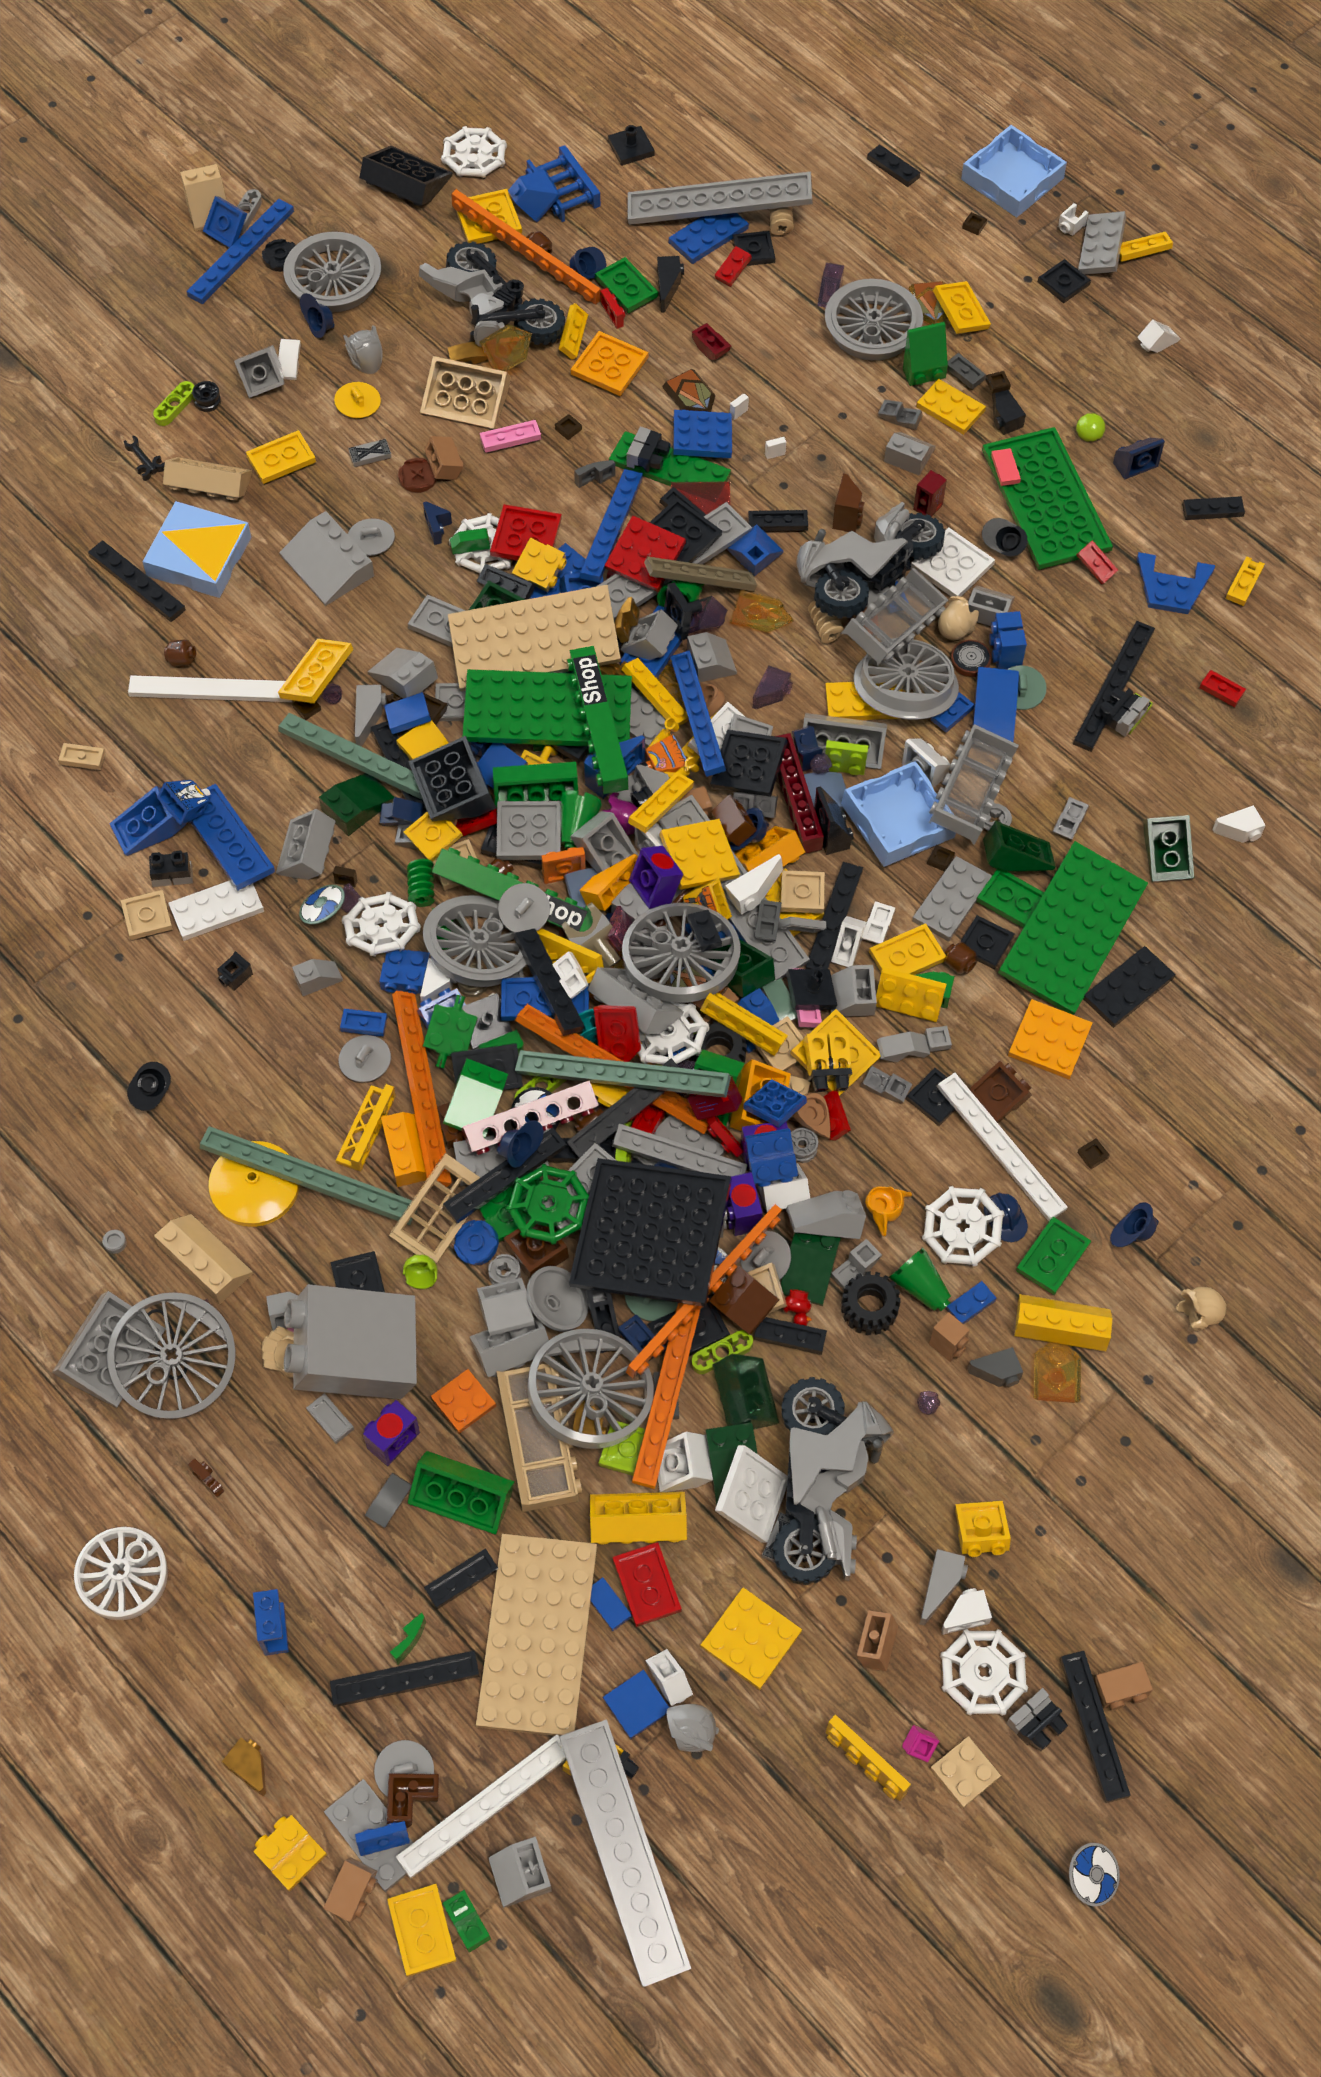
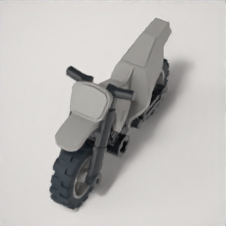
[419,241,565,354]

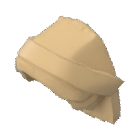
[261,1326,294,1378]

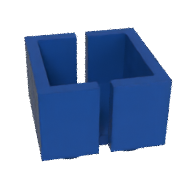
[989,611,1027,670]

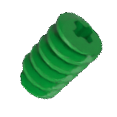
[407,859,435,907]

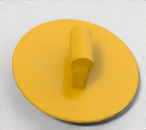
[334,382,381,418]

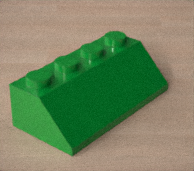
[493,762,579,808]
[408,1451,515,1535]

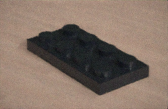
[1083,946,1176,1028]

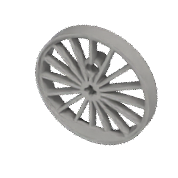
[622,903,740,1003]
[107,1293,235,1419]
[528,1329,654,1449]

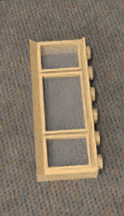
[496,1364,582,1512]

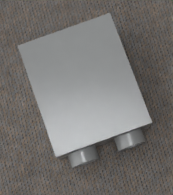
[284,1284,417,1399]

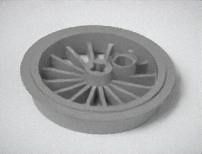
[283,232,381,312]
[825,279,923,360]
[854,639,959,719]
[423,895,527,987]

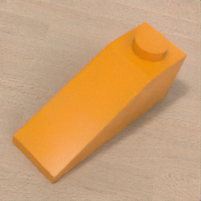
[580,854,638,911]

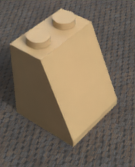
[180,164,226,231]

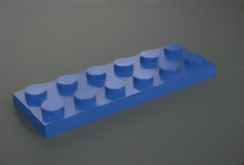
[190,784,275,891]

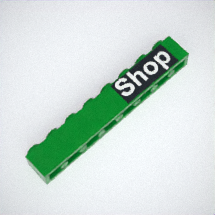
[567,646,629,794]
[432,847,593,932]

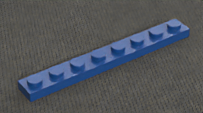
[187,199,294,305]
[580,469,643,583]
[670,650,726,777]

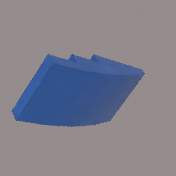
[973,667,1019,742]

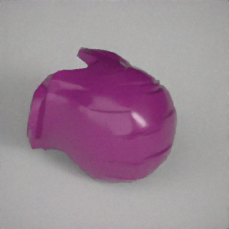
[602,792,638,836]

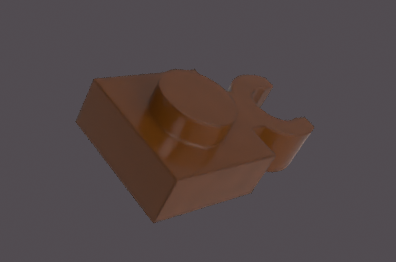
[188,1458,224,1498]

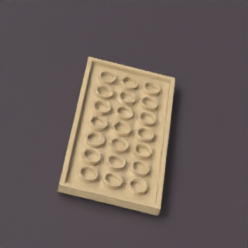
[448,585,621,691]
[476,1534,597,1736]

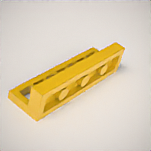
[537,928,604,984]
[700,993,788,1056]
[336,1084,396,1172]

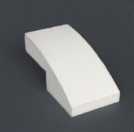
[278,339,301,380]
[862,901,895,944]
[552,951,588,999]

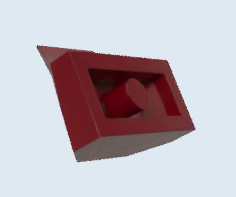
[692,323,731,360]

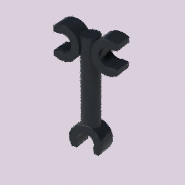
[124,436,165,481]

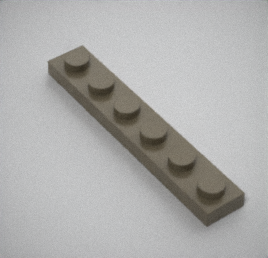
[644,556,757,591]

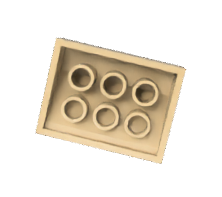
[420,356,511,429]

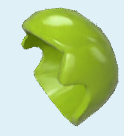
[1076,413,1106,442]
[403,1255,438,1289]

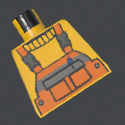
[683,879,732,920]

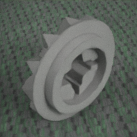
[982,803,1012,831]

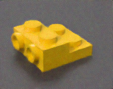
[512,538,567,592]
[955,1501,1011,1557]
[253,1815,327,1892]

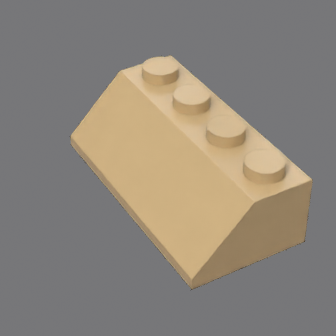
[163,457,252,500]
[154,1214,254,1304]

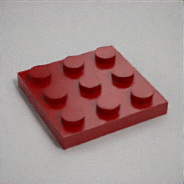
[490,504,562,561]
[604,515,686,592]

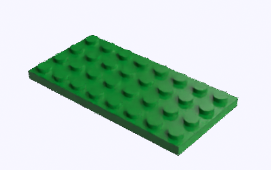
[982,427,1113,570]
[463,669,632,746]
[998,841,1148,1015]

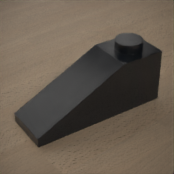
[657,256,684,313]
[992,390,1026,435]
[584,1289,621,1353]

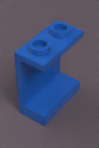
[253,1589,289,1656]

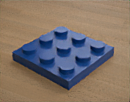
[673,410,732,458]

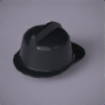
[982,518,1028,557]
[127,1062,171,1111]

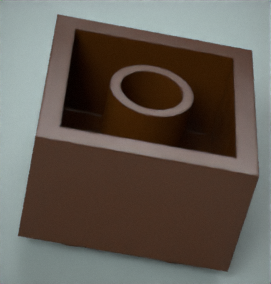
[504,1221,569,1279]

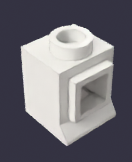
[1058,203,1089,236]

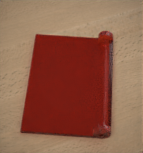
[671,482,730,515]

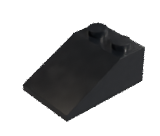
[814,786,853,855]

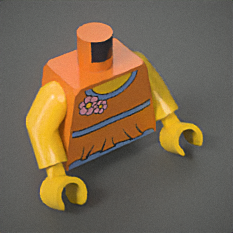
[637,717,699,778]

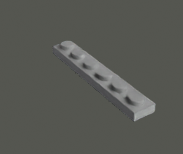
[612,1124,747,1176]

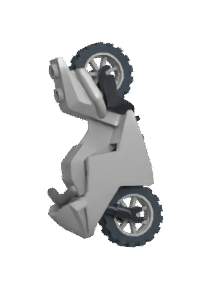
[796,502,945,618]
[773,1377,894,1585]

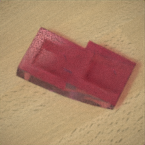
[608,906,632,951]

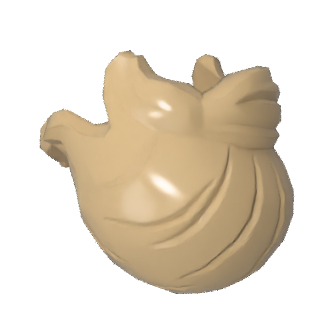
[938,596,979,641]
[1176,1287,1226,1331]

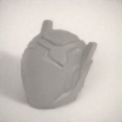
[343,325,382,374]
[667,1704,719,1752]

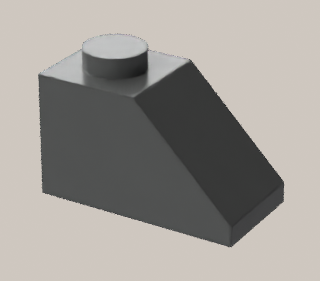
[967,1347,1023,1387]

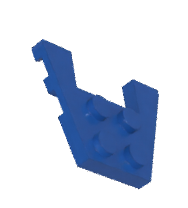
[1137,552,1215,614]

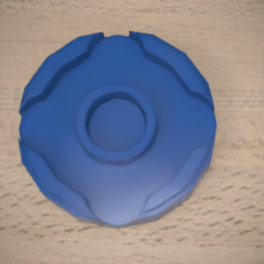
[454,1220,499,1266]

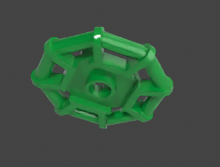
[506,1164,589,1245]

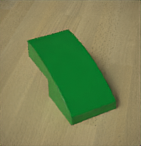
[390,1613,426,1665]
[442,1890,491,1953]

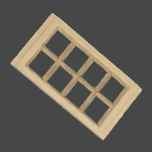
[389,1153,480,1263]

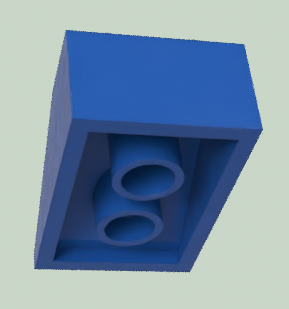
[584,735,645,799]
[109,786,187,856]

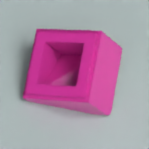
[902,1725,939,1762]

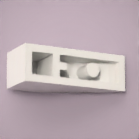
[725,854,783,915]

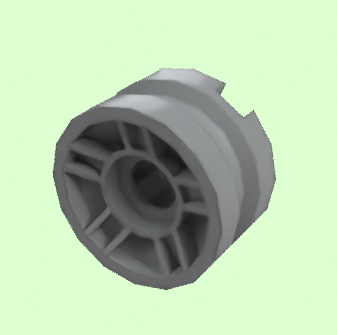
[791,1128,818,1163]
[488,1254,521,1285]

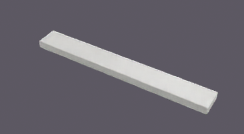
[128,676,292,702]
[937,1073,1068,1221]
[396,1734,566,1879]

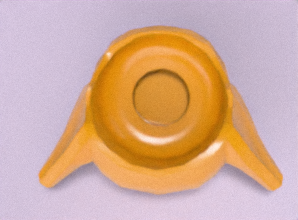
[865,1186,912,1236]

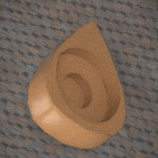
[700,684,725,717]
[793,1093,830,1139]

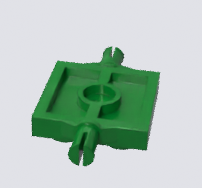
[423,994,478,1068]

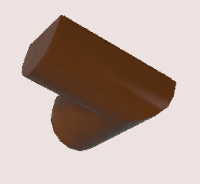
[387,1773,439,1828]

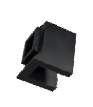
[217,951,253,991]

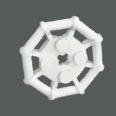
[441,126,507,178]
[449,513,513,573]
[341,892,421,956]
[638,1002,709,1065]
[922,1186,1005,1267]
[940,1629,1029,1716]

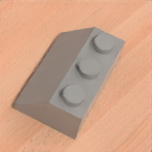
[276,809,335,880]
[470,1312,549,1377]

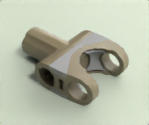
[561,902,621,968]

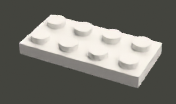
[168,880,264,941]

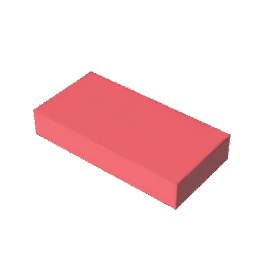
[991,448,1021,486]

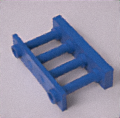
[525,145,601,222]

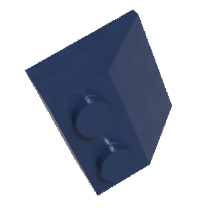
[1113,437,1165,480]

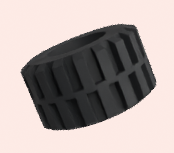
[691,1021,747,1066]
[841,1271,901,1335]

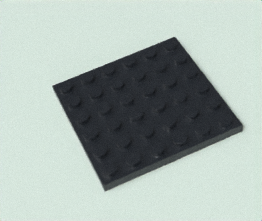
[569,1158,732,1307]

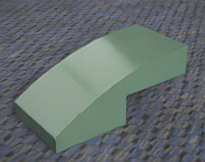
[761,978,797,1020]

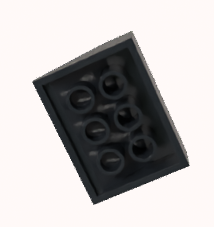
[359,146,453,206]
[408,736,496,822]

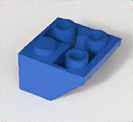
[727,524,784,576]

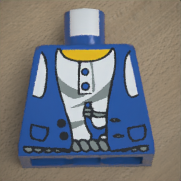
[157,780,211,826]

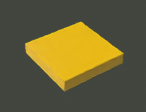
[404,811,463,862]

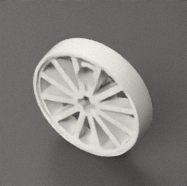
[74,1527,168,1620]

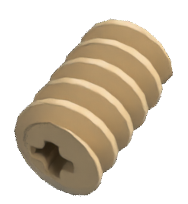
[769,206,794,235]
[808,601,844,644]

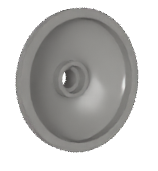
[527,1266,588,1332]

